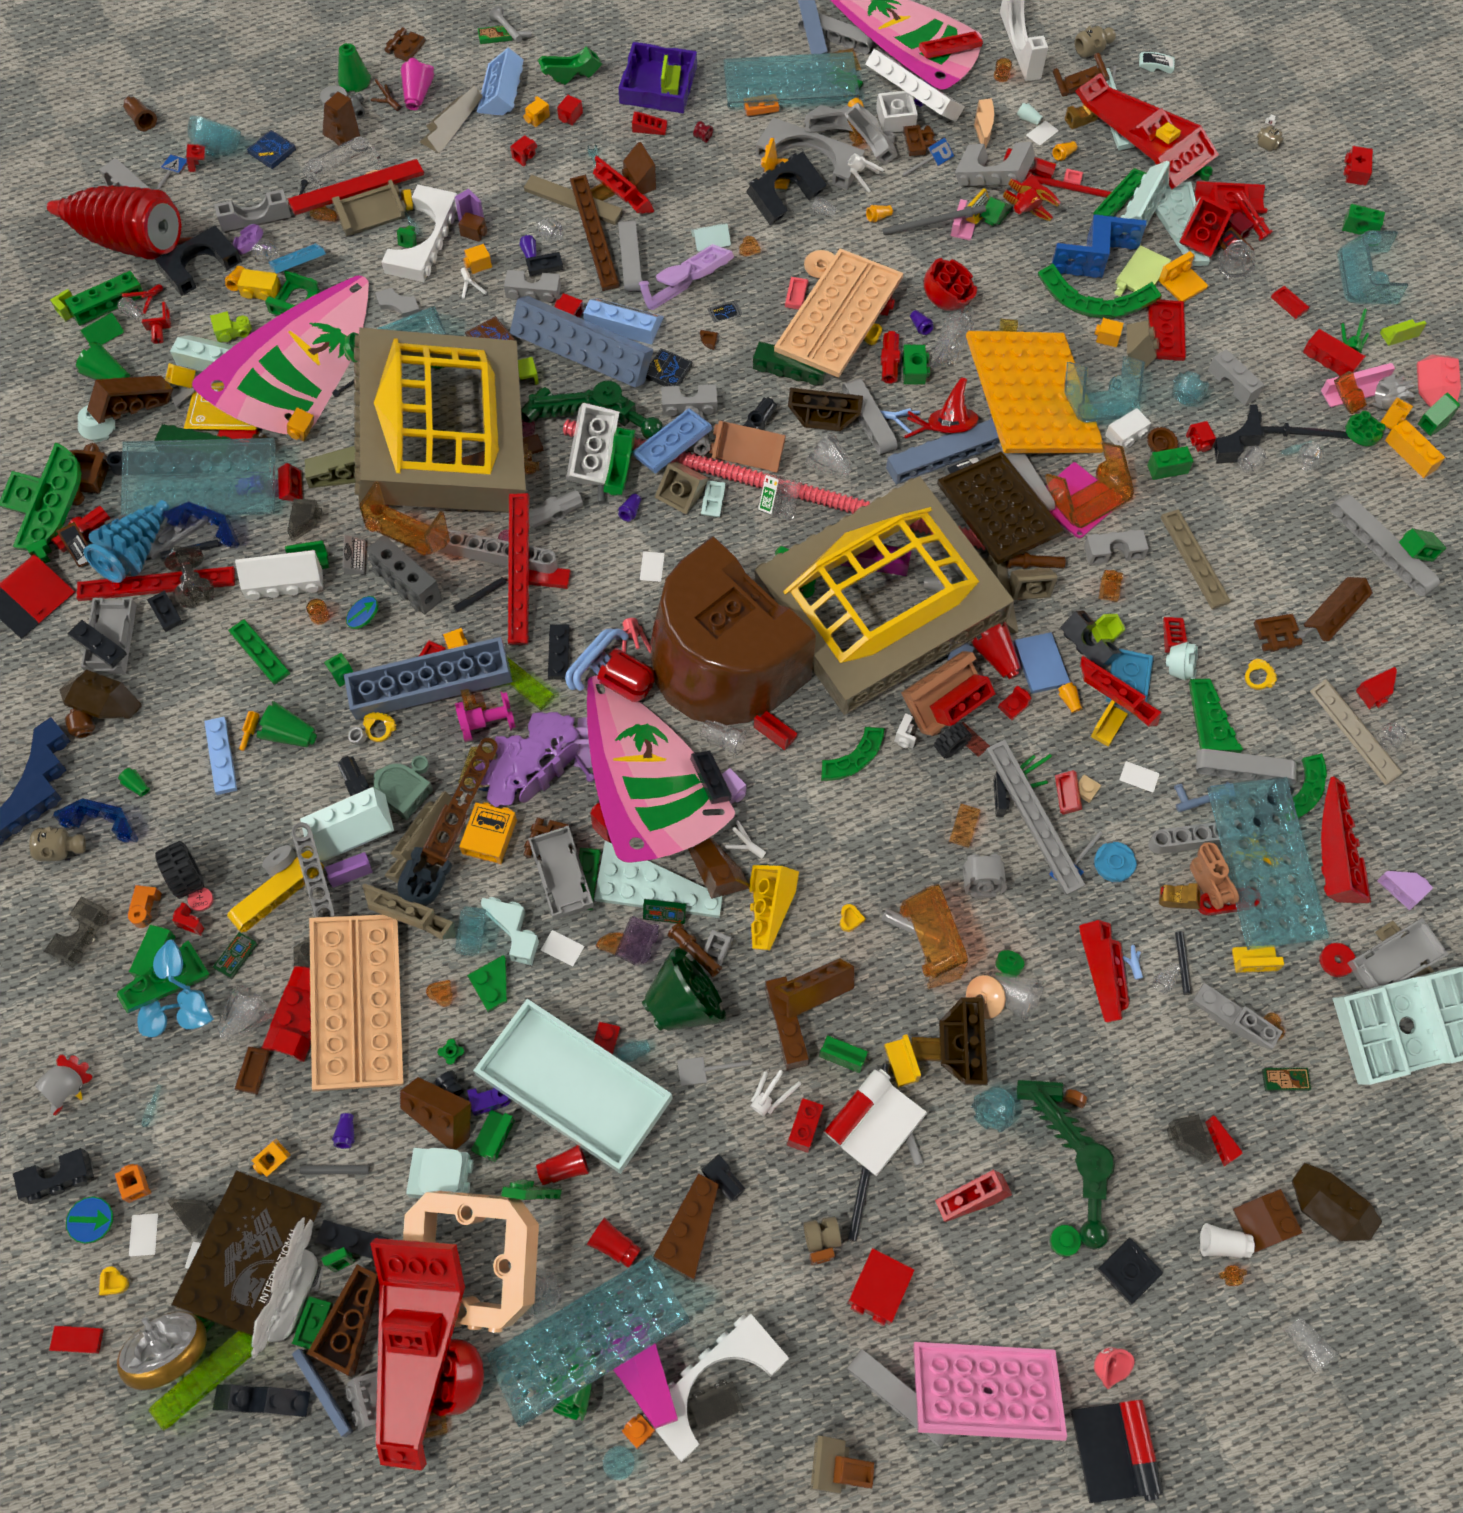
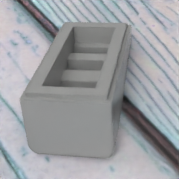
[700,930,733,977]

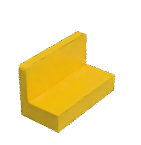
[1091,700,1128,746]
[1232,946,1284,973]
[884,1034,921,1087]

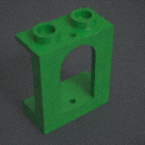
[265,271,320,316]

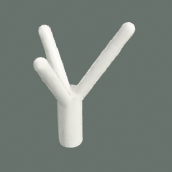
[461,268,487,299]
[725,821,766,859]

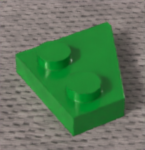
[467,955,507,1013]

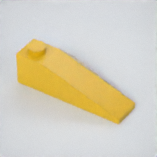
[749,865,799,951]

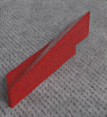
[593,156,655,213]
[1080,656,1161,727]
[1079,920,1129,1023]

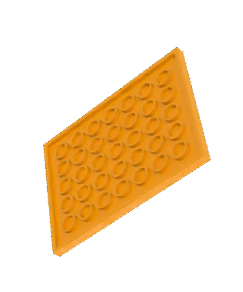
[965,331,1105,453]

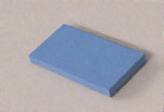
[632,408,713,474]

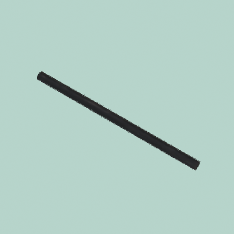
[848,1063,891,1242]

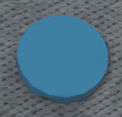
[1094,842,1137,882]

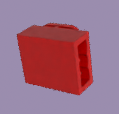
[847,1248,915,1326]

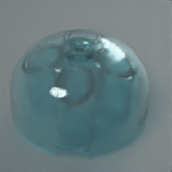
[187,115,241,157]

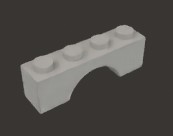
[214,189,291,232]

